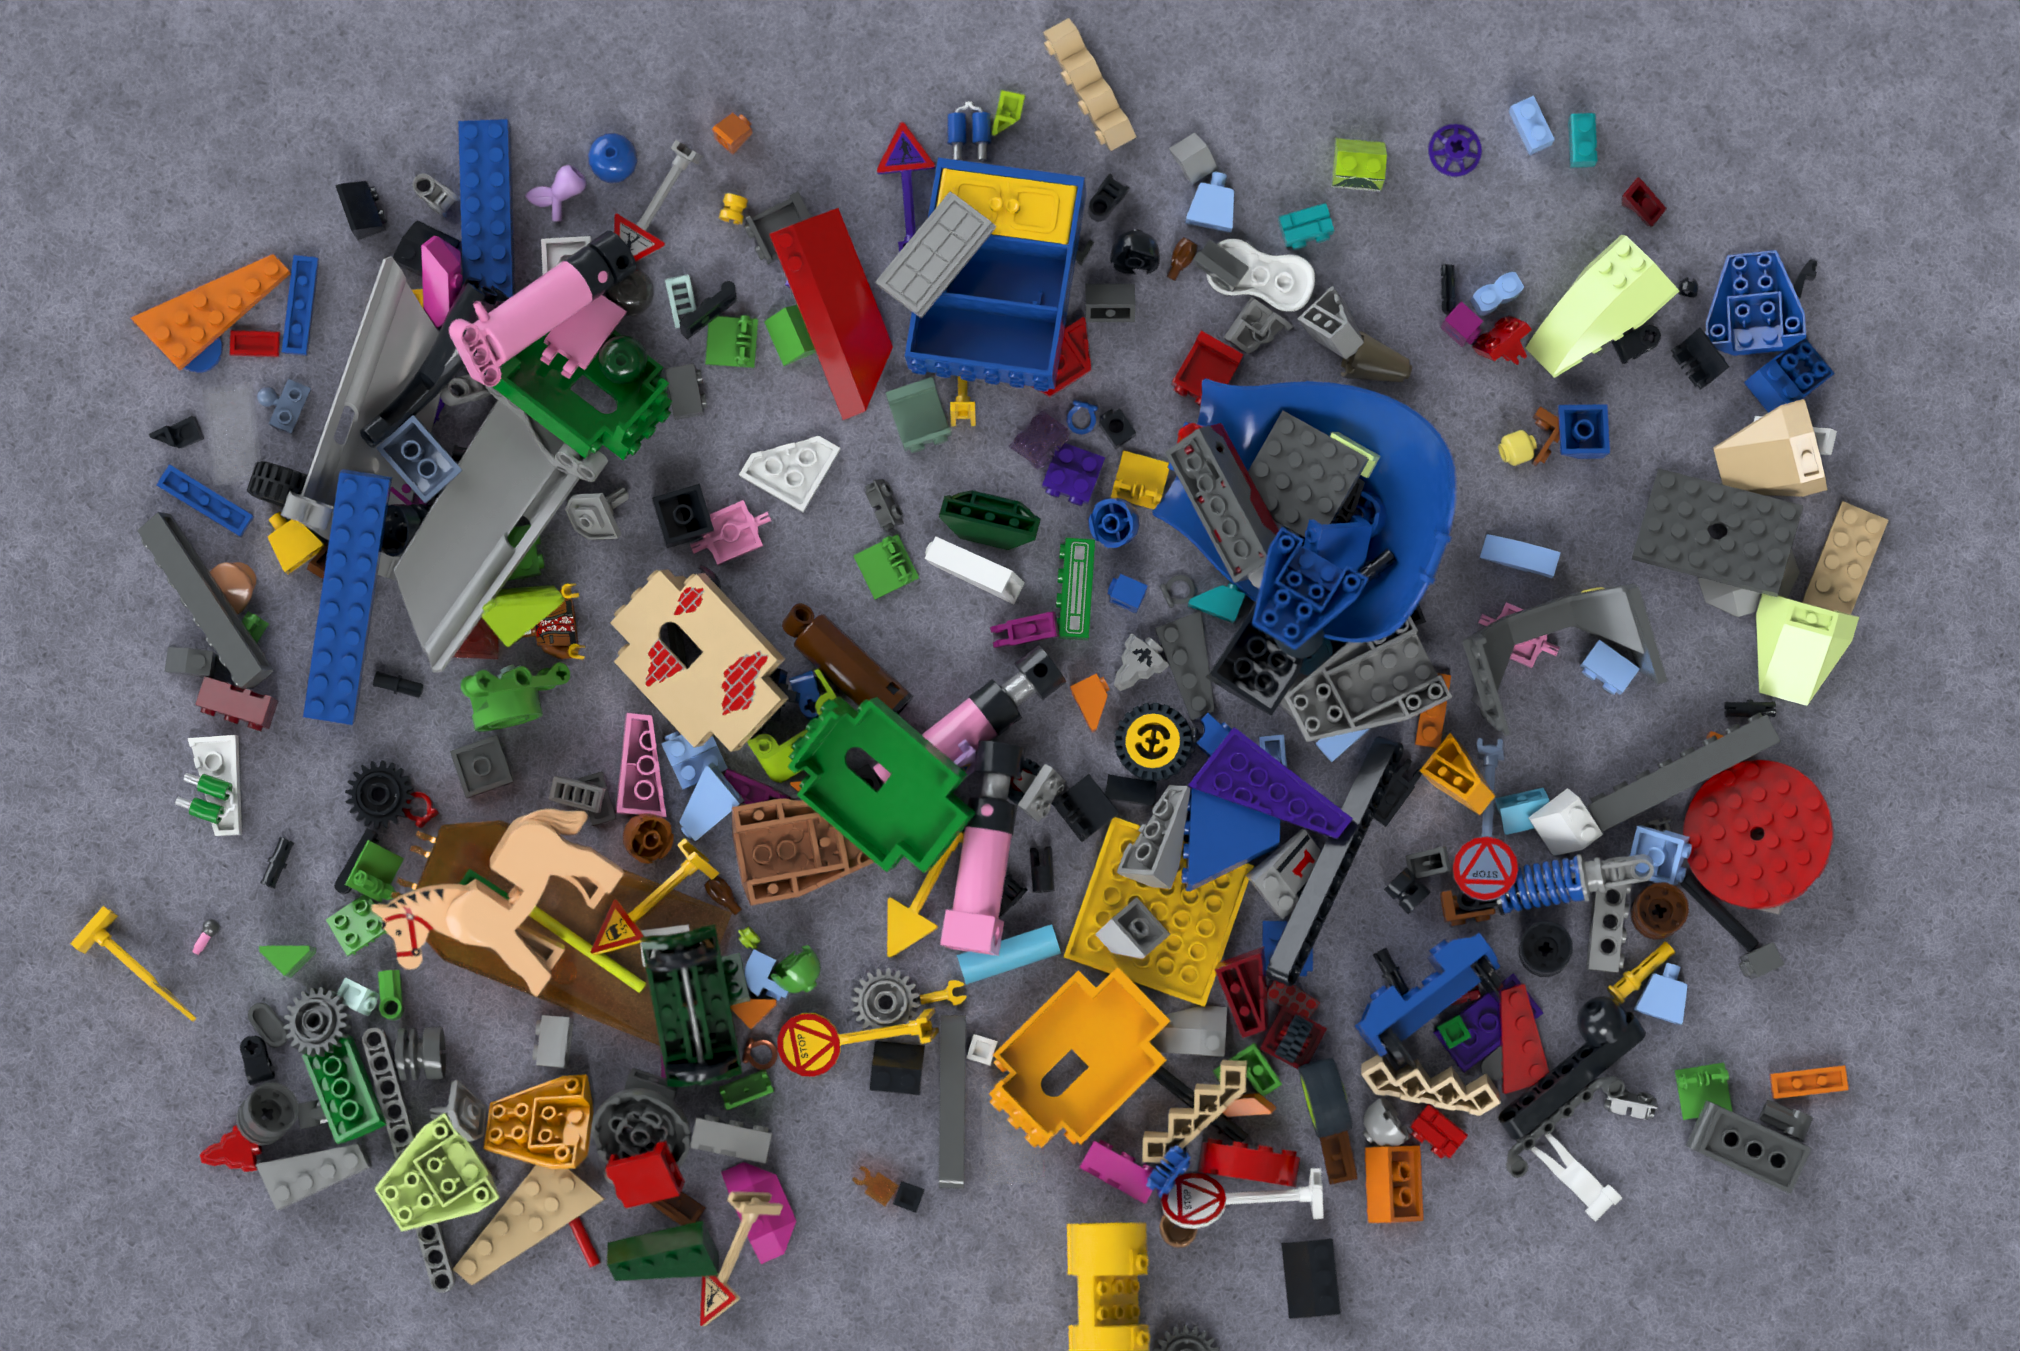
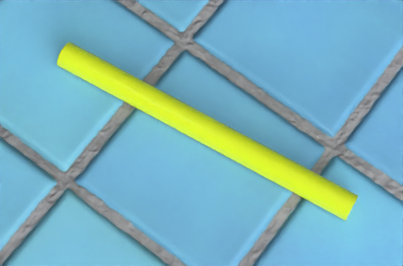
[528,905,647,993]

